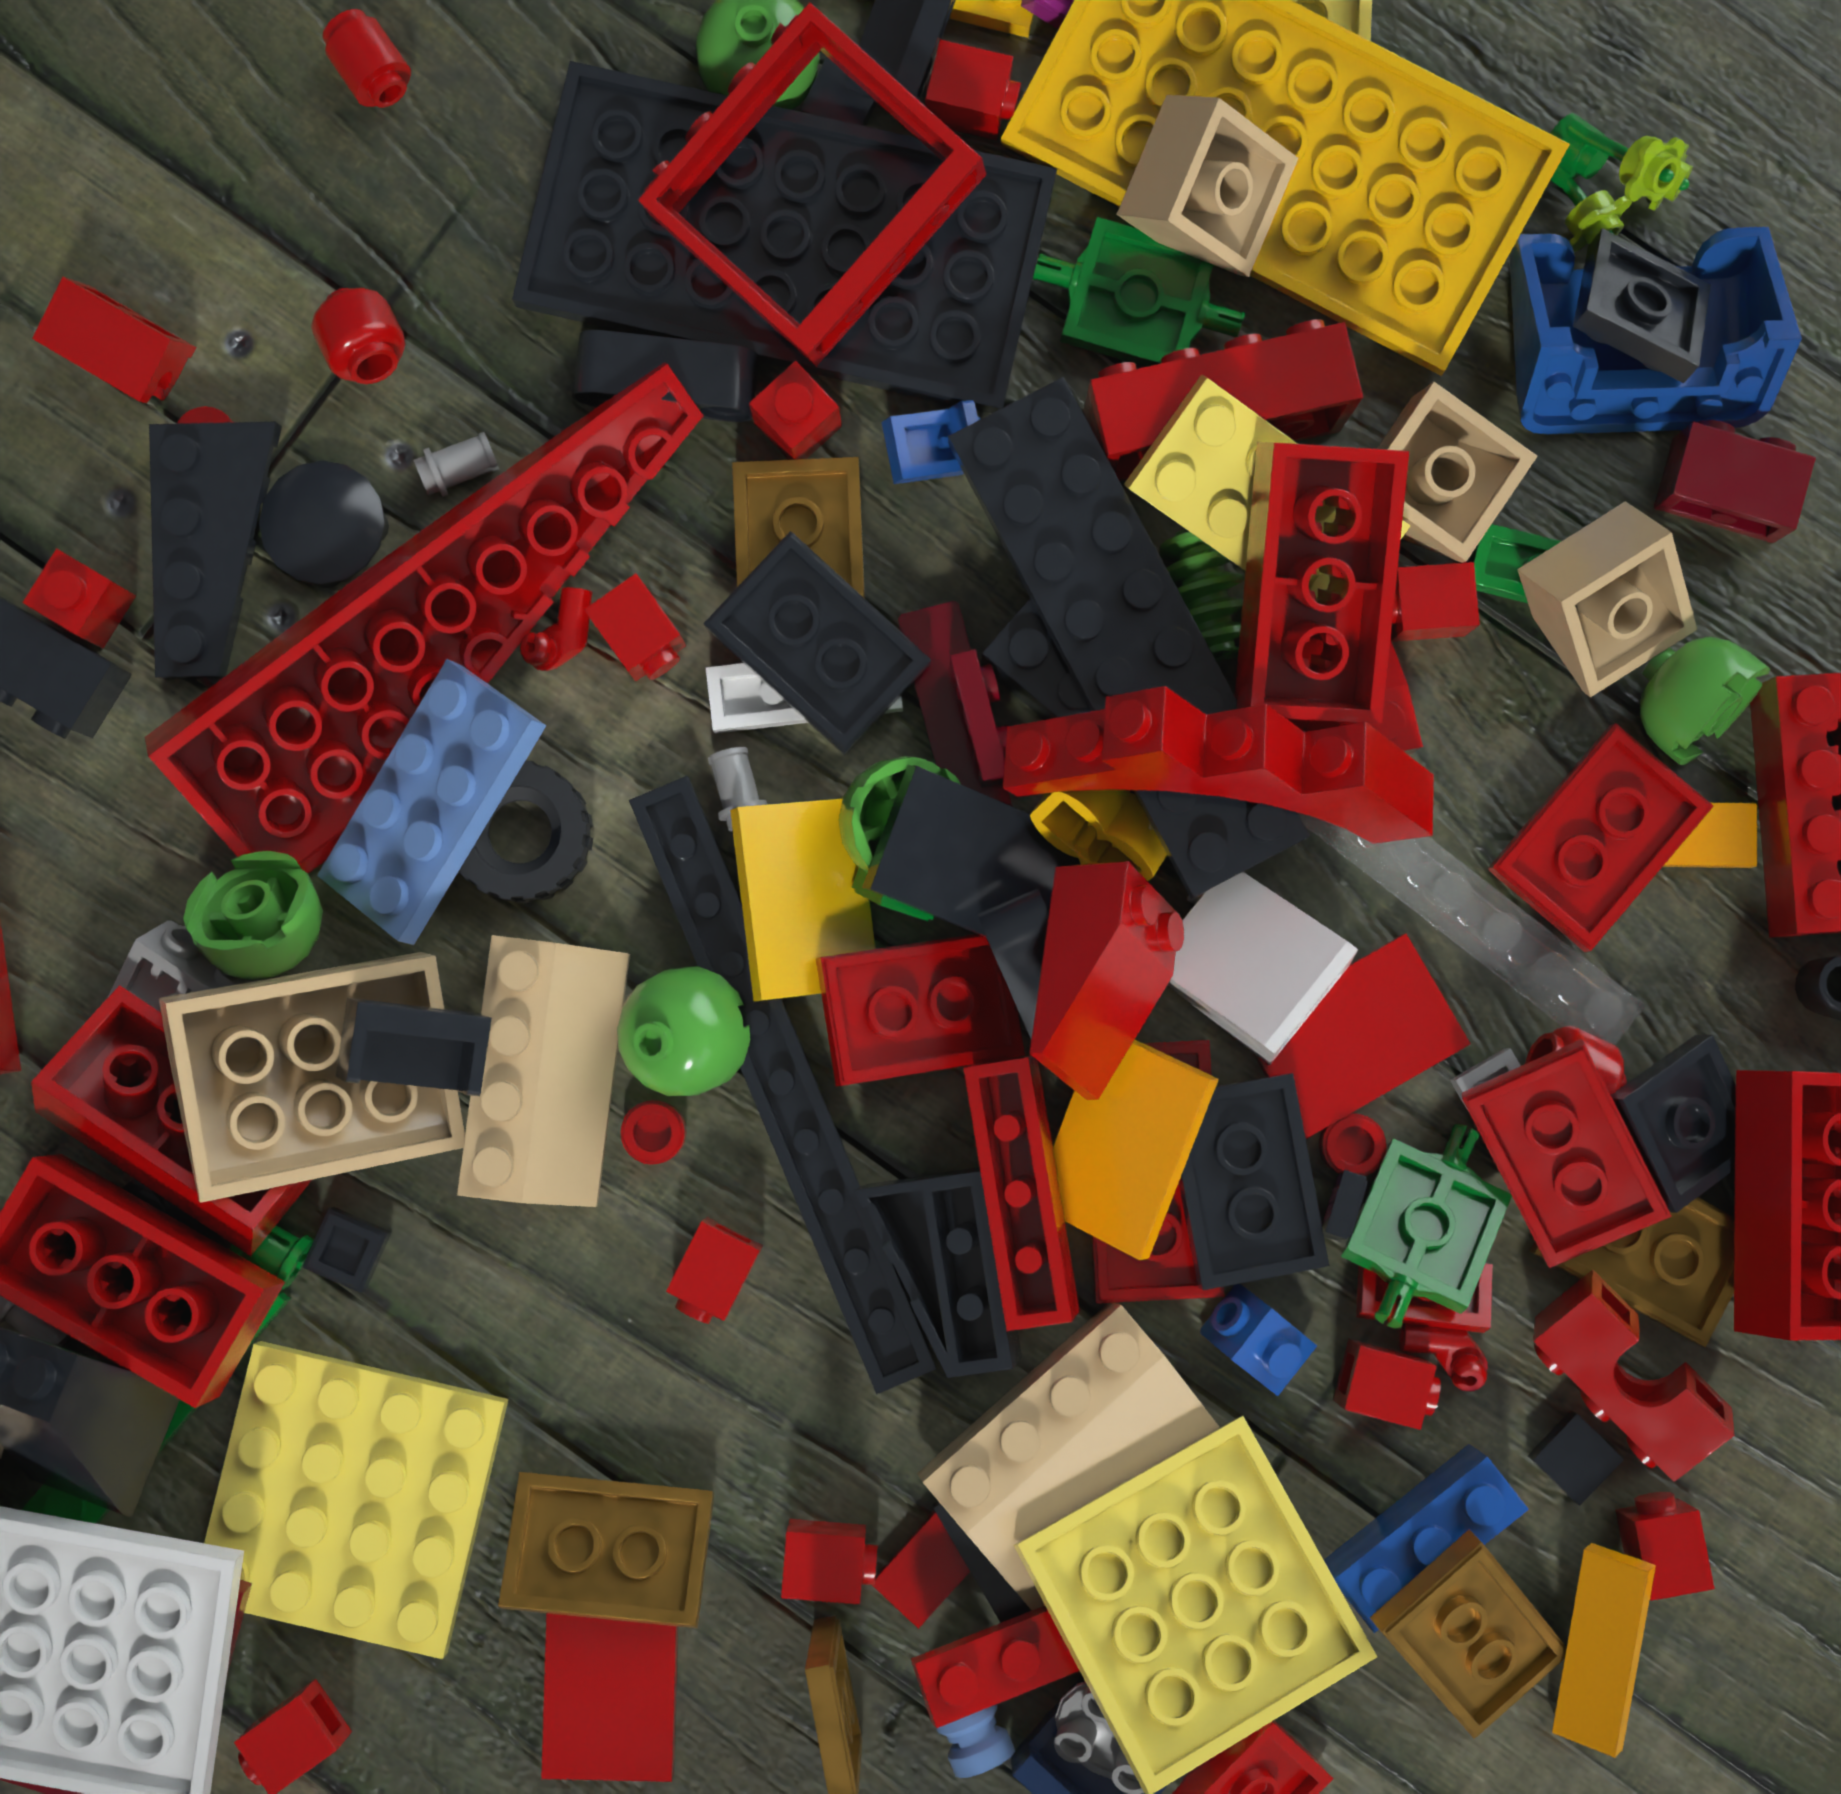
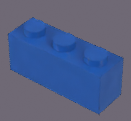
[1324,1444,1529,1633]

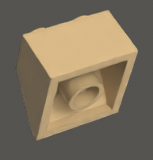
[1117,95,1299,277]
[1377,382,1538,563]
[1517,501,1697,697]

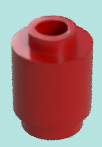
[323,9,411,108]

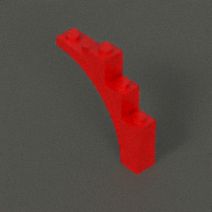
[1003,686,1434,844]

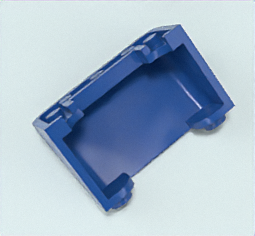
[1510,227,1802,434]

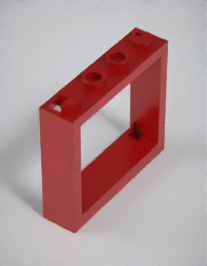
[638,2,986,367]

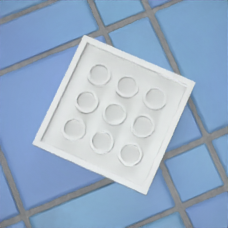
[0,1506,244,1794]

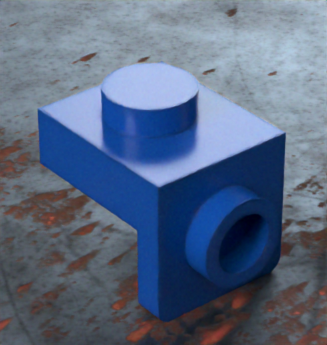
[881,400,981,484]
[1200,1284,1317,1396]

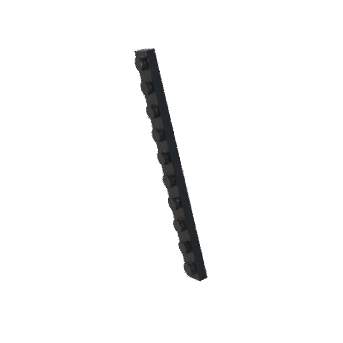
[629,776,936,1395]

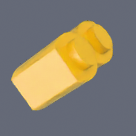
[1030,789,1167,881]

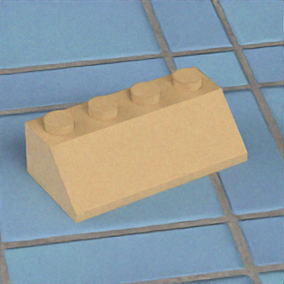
[457,935,630,1207]

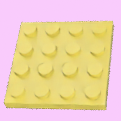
[204,1341,509,1659]
[1014,1416,1377,1794]

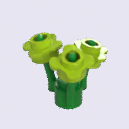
[1550,113,1693,252]

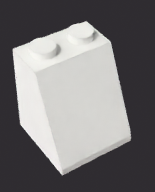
[1168,872,1358,1065]

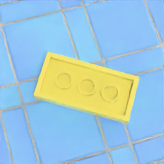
[1124,375,1410,598]

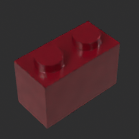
[1653,420,1816,543]

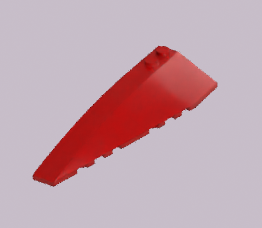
[144,362,703,874]

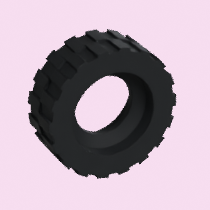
[459,760,593,903]

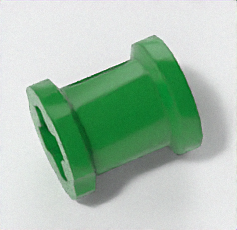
[229,1225,315,1290]

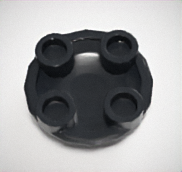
[259,460,389,588]

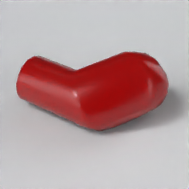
[520,587,593,671]
[1399,1323,1488,1392]

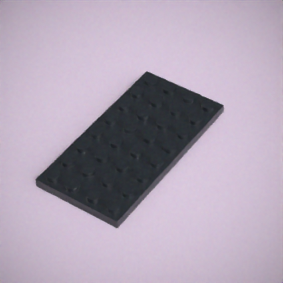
[512,61,1057,413]

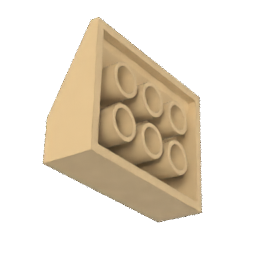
[159,952,465,1203]
[917,1303,1220,1610]

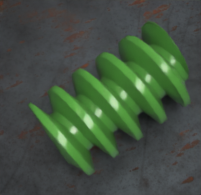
[1159,529,1245,661]

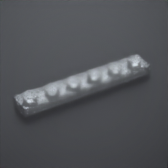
[1302,815,1646,1045]

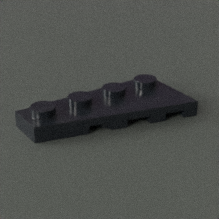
[149,421,282,680]

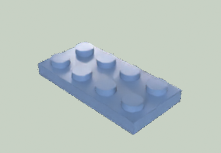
[317,659,546,945]

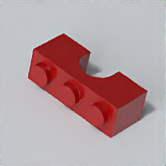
[1533,1269,1735,1482]

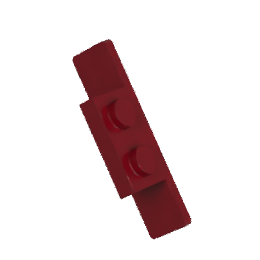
[898,601,1013,807]

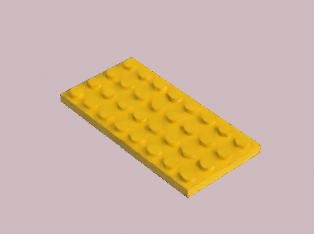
[1001,0,1570,376]

